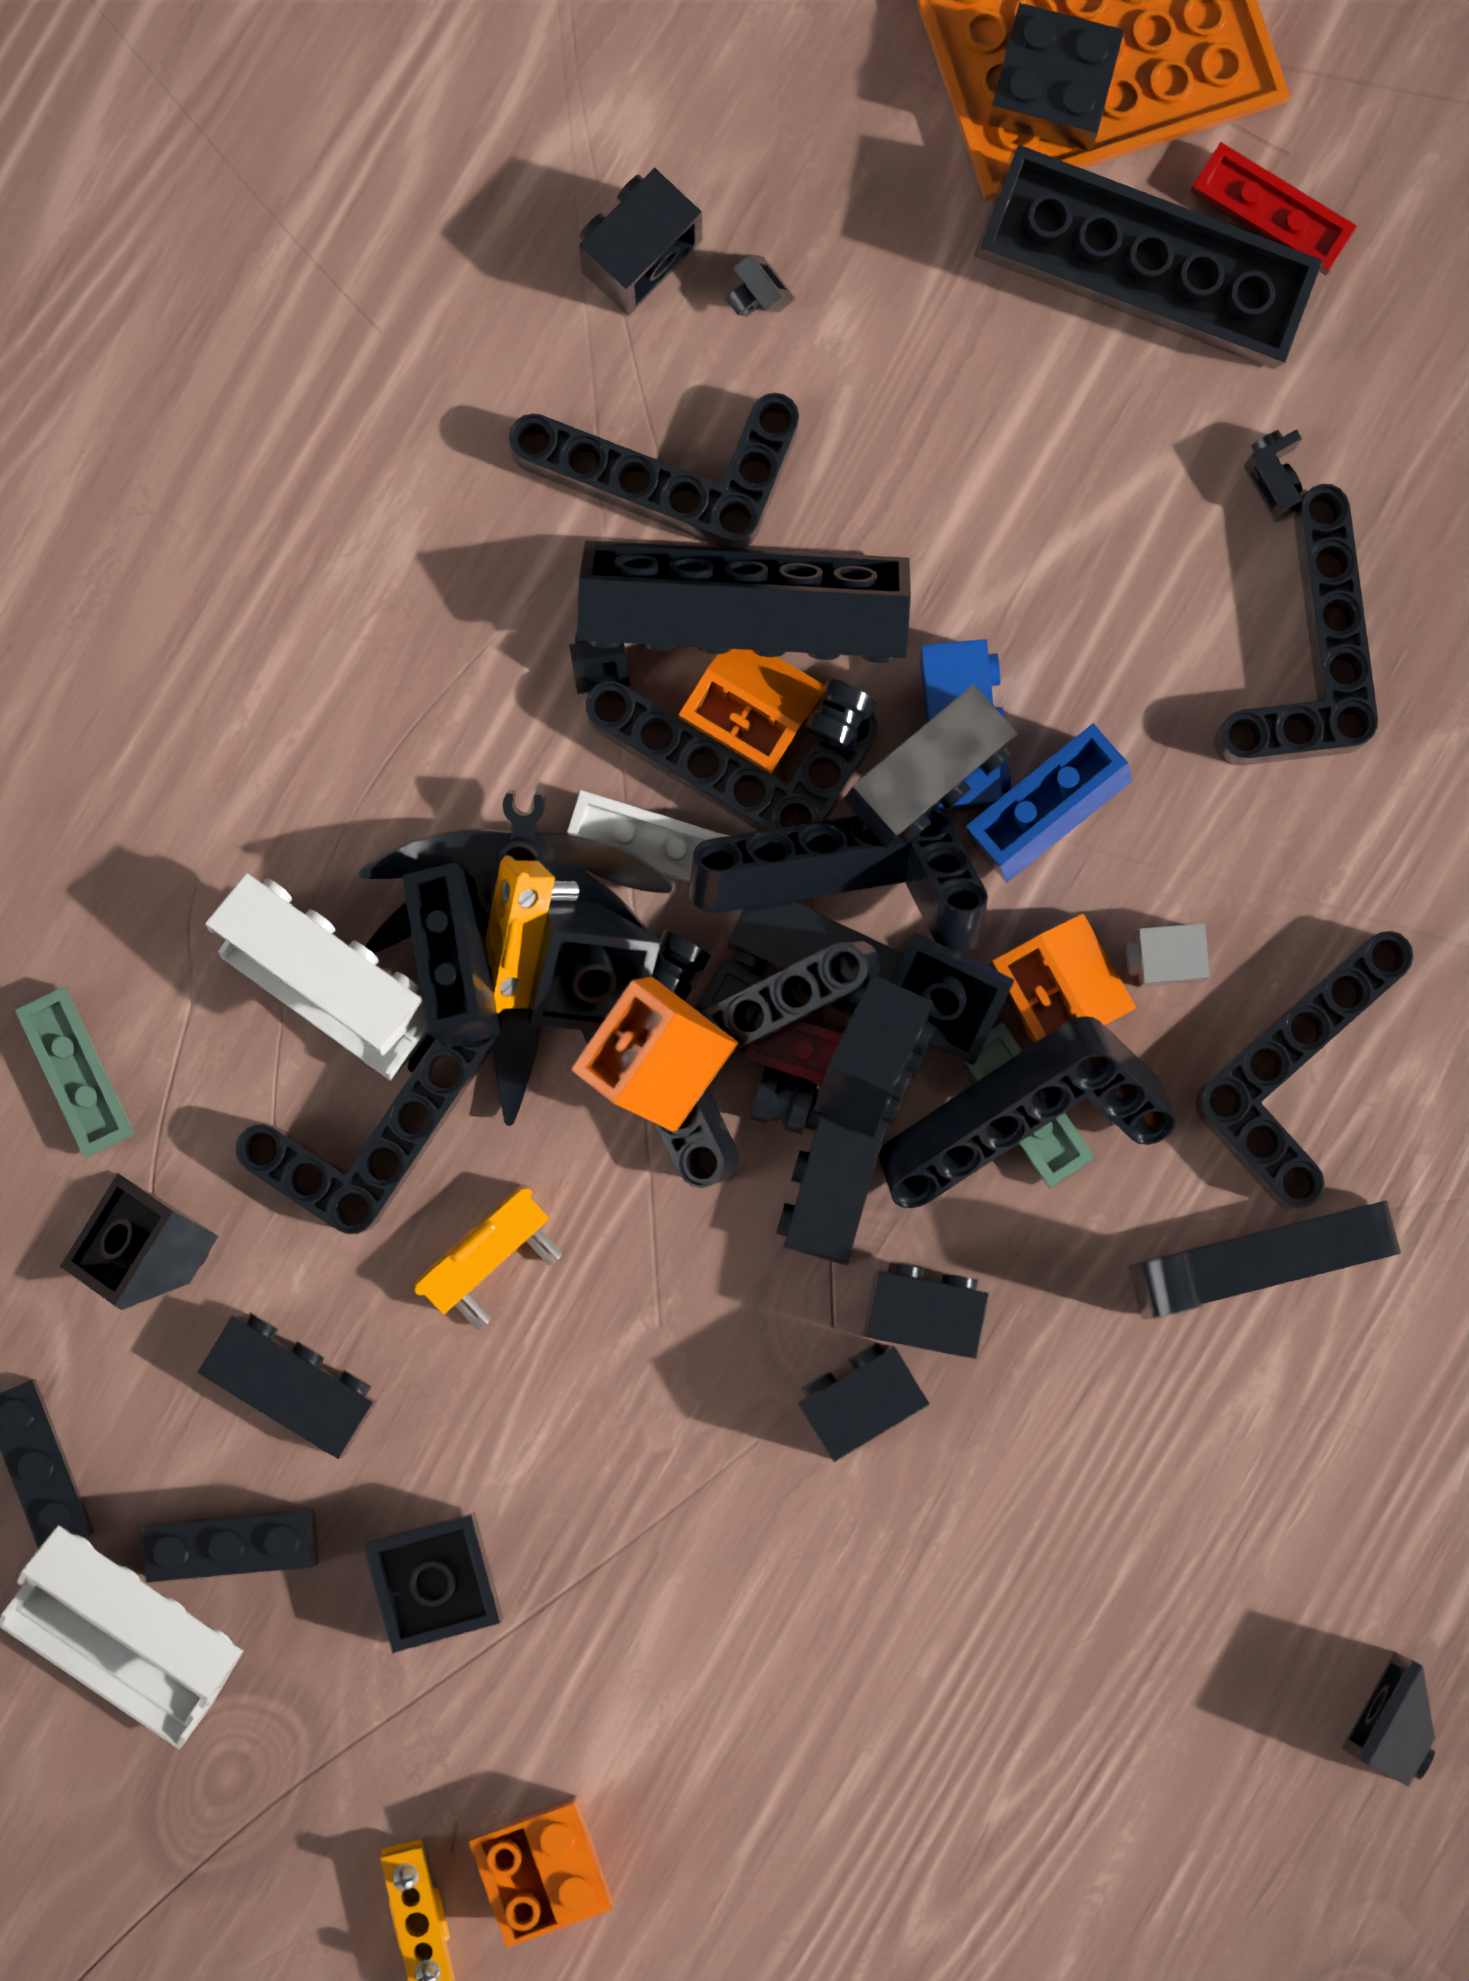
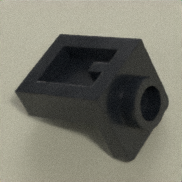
[1243,429,1303,522]

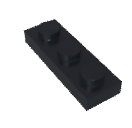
[0,1380,95,1550]

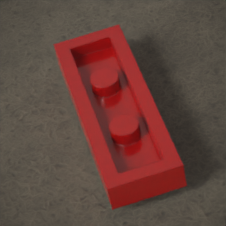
[1190,142,1357,276]

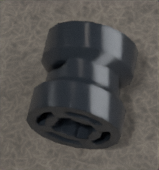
[804,678,877,752]
[652,929,711,1001]
[749,1067,818,1135]

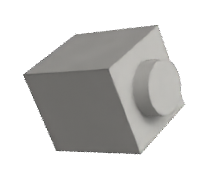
[1126,923,1210,987]

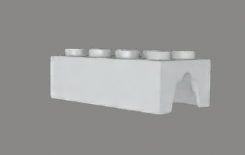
[206,873,429,1082]
[0,1525,243,1750]

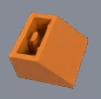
[679,649,825,776]
[988,914,1136,1045]
[571,977,738,1132]
[469,1796,614,1948]

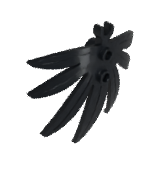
[359,790,673,1126]

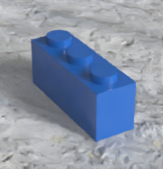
[919,639,1011,813]
[966,723,1132,883]

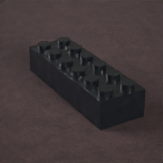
[973,144,1323,369]
[577,540,911,663]

